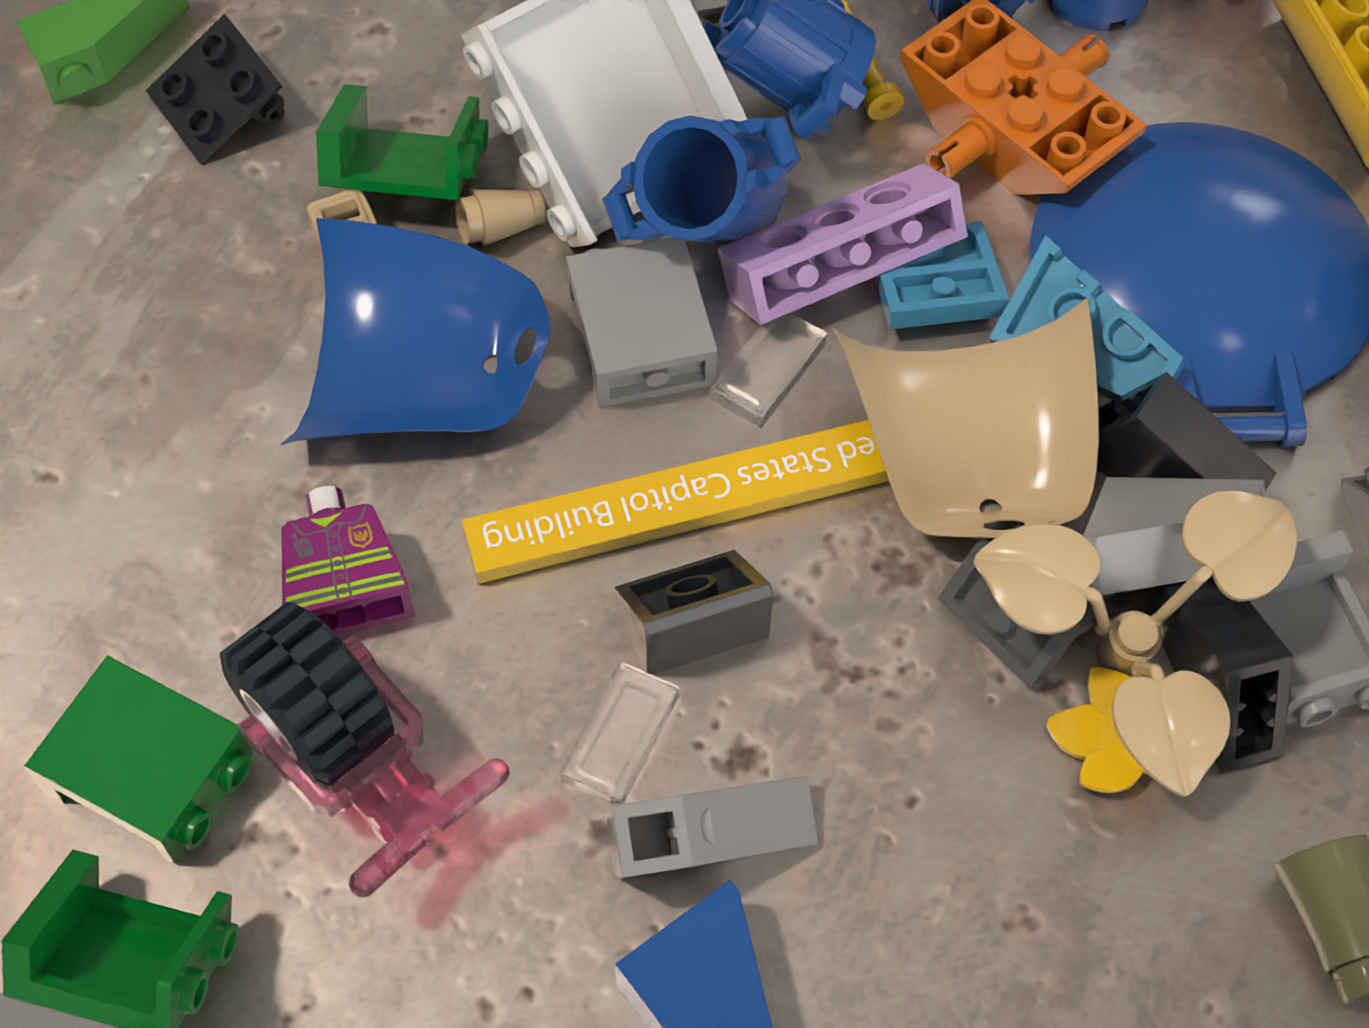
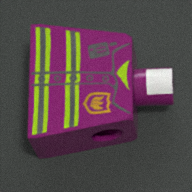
[281,486,416,636]

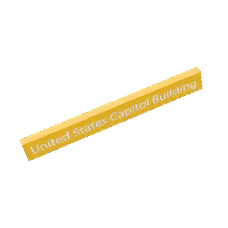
[462,420,889,584]

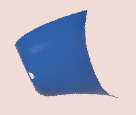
[280,218,551,445]

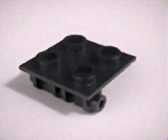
[146,14,285,164]

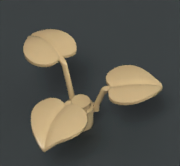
[973,490,1297,797]

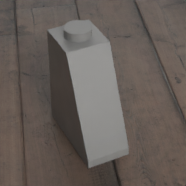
[1083,477,1265,595]

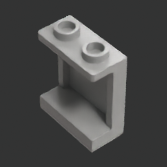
[566,237,718,408]
[1249,530,1369,727]

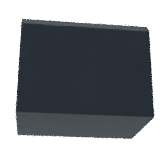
[614,550,773,676]

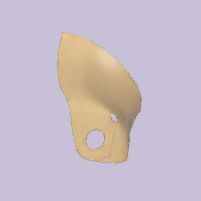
[833,298,1099,538]

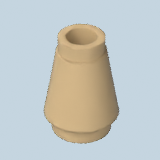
[455,189,546,247]

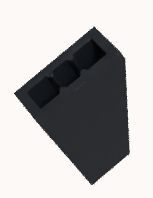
[1097,372,1276,491]
[1154,577,1293,773]

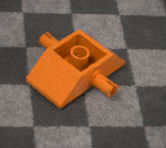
[900,0,1147,195]

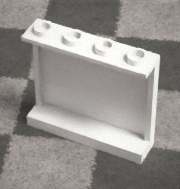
[461,0,747,248]

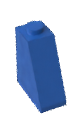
[615,880,773,1028]

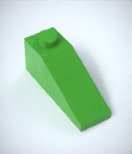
[16,0,189,104]

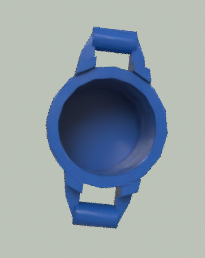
[703,0,876,140]
[602,115,802,245]

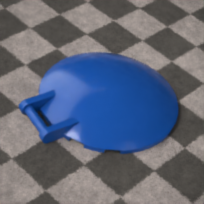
[1029,122,1369,447]

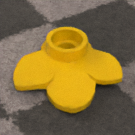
[1046,667,1147,793]

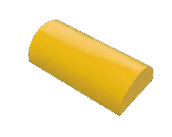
[1272,0,1369,169]

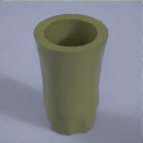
[1273,834,1369,1005]

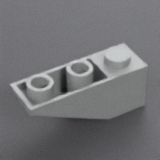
[605,776,819,878]

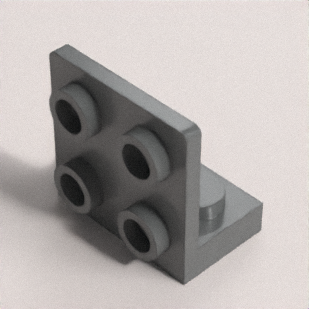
[938,523,1132,688]

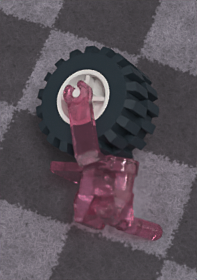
[219,601,510,898]

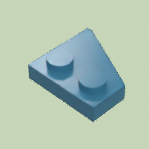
[877,221,1009,329]

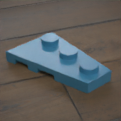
[989,235,1184,400]

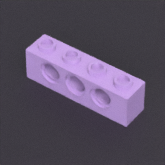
[718,163,968,325]

